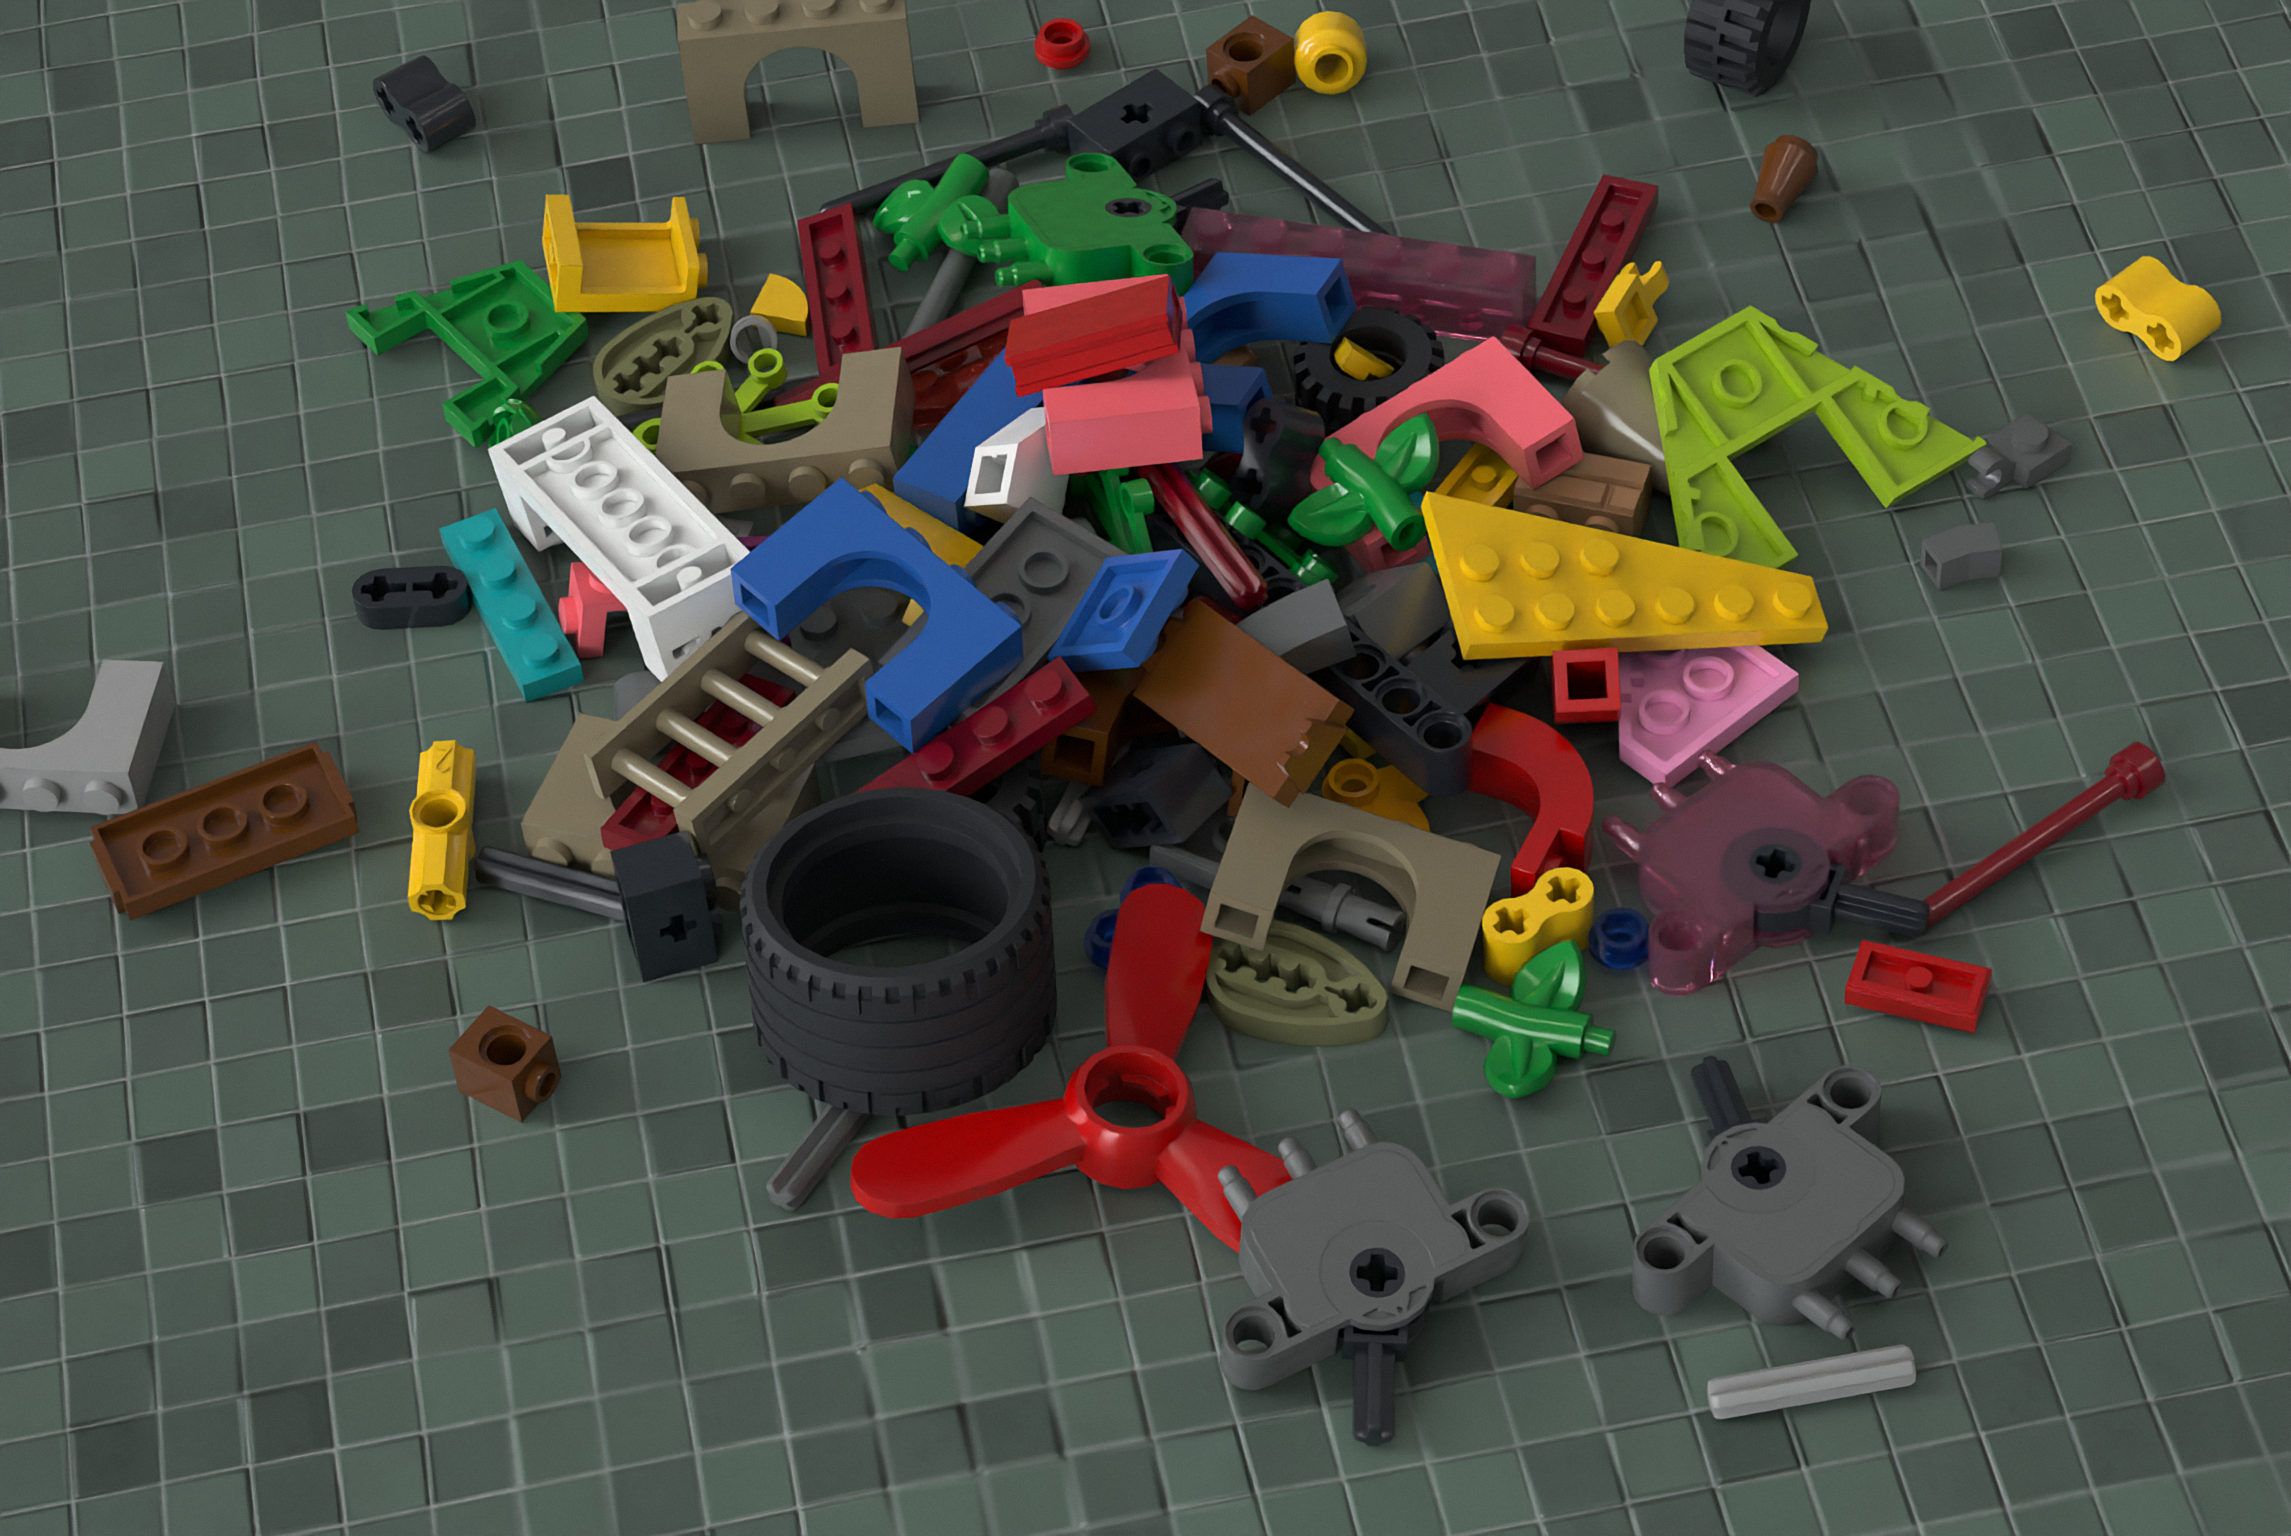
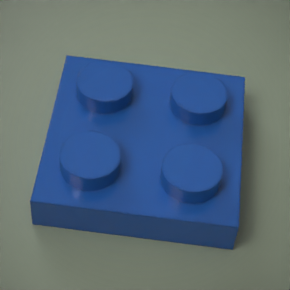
[1046,549,1199,673]

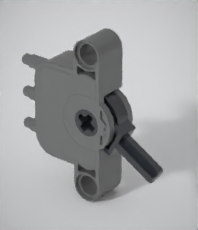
[1632,1056,1949,1340]
[1217,1108,1530,1446]

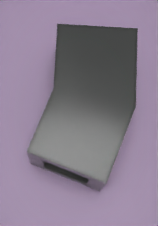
[1920,522,2003,590]

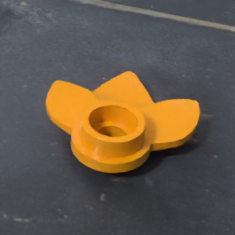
[1322,759,1430,832]

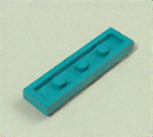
[439,508,584,703]

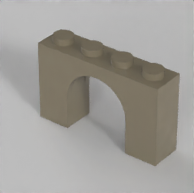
[677,0,919,144]
[655,347,916,514]
[521,713,822,913]
[1200,782,1501,1012]

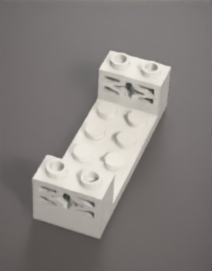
[488,396,750,682]

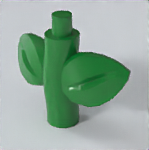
[873,154,1007,272]
[1287,412,1439,551]
[1452,939,1616,1098]

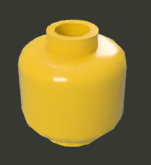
[1294,11,1368,95]

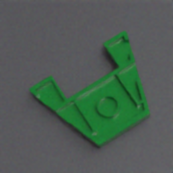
[346,260,589,448]

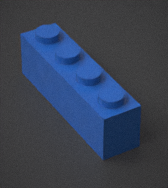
[893,347,1092,537]

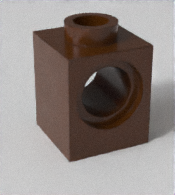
[1206,15,1296,116]
[449,1005,562,1123]

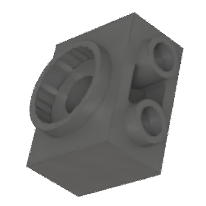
[1335,561,1452,663]

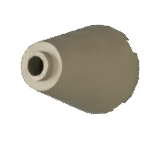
[1561,340,1671,497]

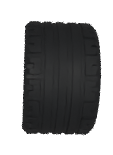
[740,787,1057,1115]

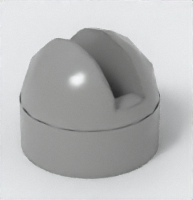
[730,315,778,364]

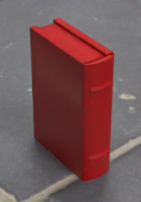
[1004,275,1183,397]

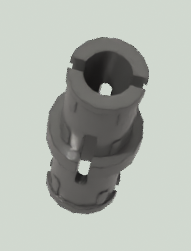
[1278,875,1407,952]

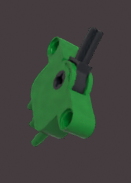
[960,153,1230,297]

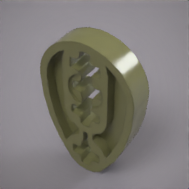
[593,297,735,416]
[1205,920,1389,1046]

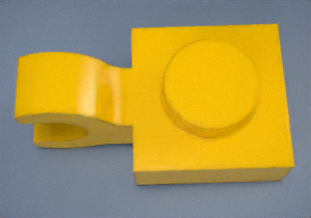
[1594,261,1670,348]

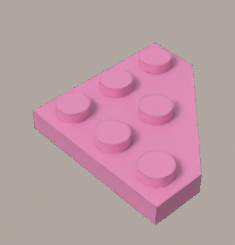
[1618,645,1799,792]

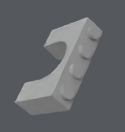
[0,659,175,815]

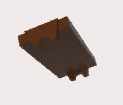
[1133,598,1355,808]
[89,741,359,921]

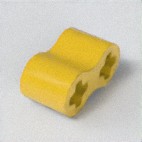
[2095,256,2222,361]
[1482,867,1594,986]

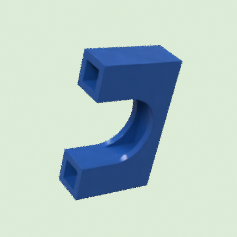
[1124,252,1357,454]
[730,477,1024,754]

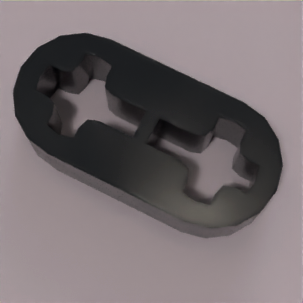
[352,566,472,629]

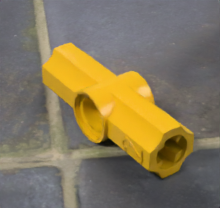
[408,740,477,921]

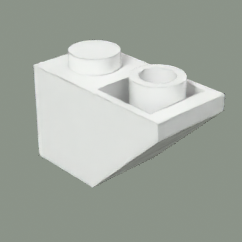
[964,407,1069,524]

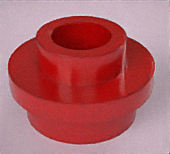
[1034,18,1090,70]

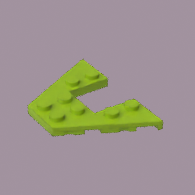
[1649,305,1987,570]

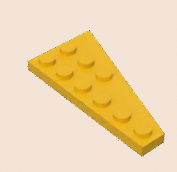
[1420,491,1829,660]

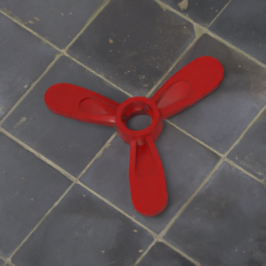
[850,884,1293,1254]

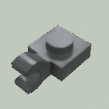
[1965,413,2072,499]

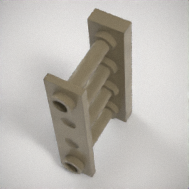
[582,610,874,858]

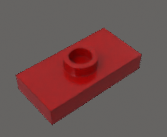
[1844,940,1992,1033]

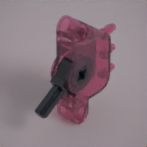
[1602,749,1930,997]

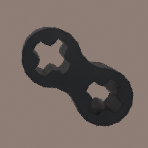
[372,55,476,153]
[1229,398,1325,525]

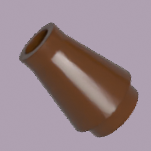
[1750,135,1818,223]

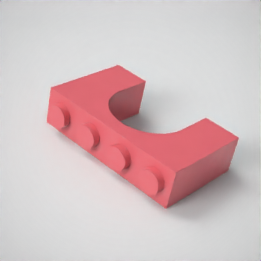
[1022,274,1212,476]
[1310,336,1584,573]

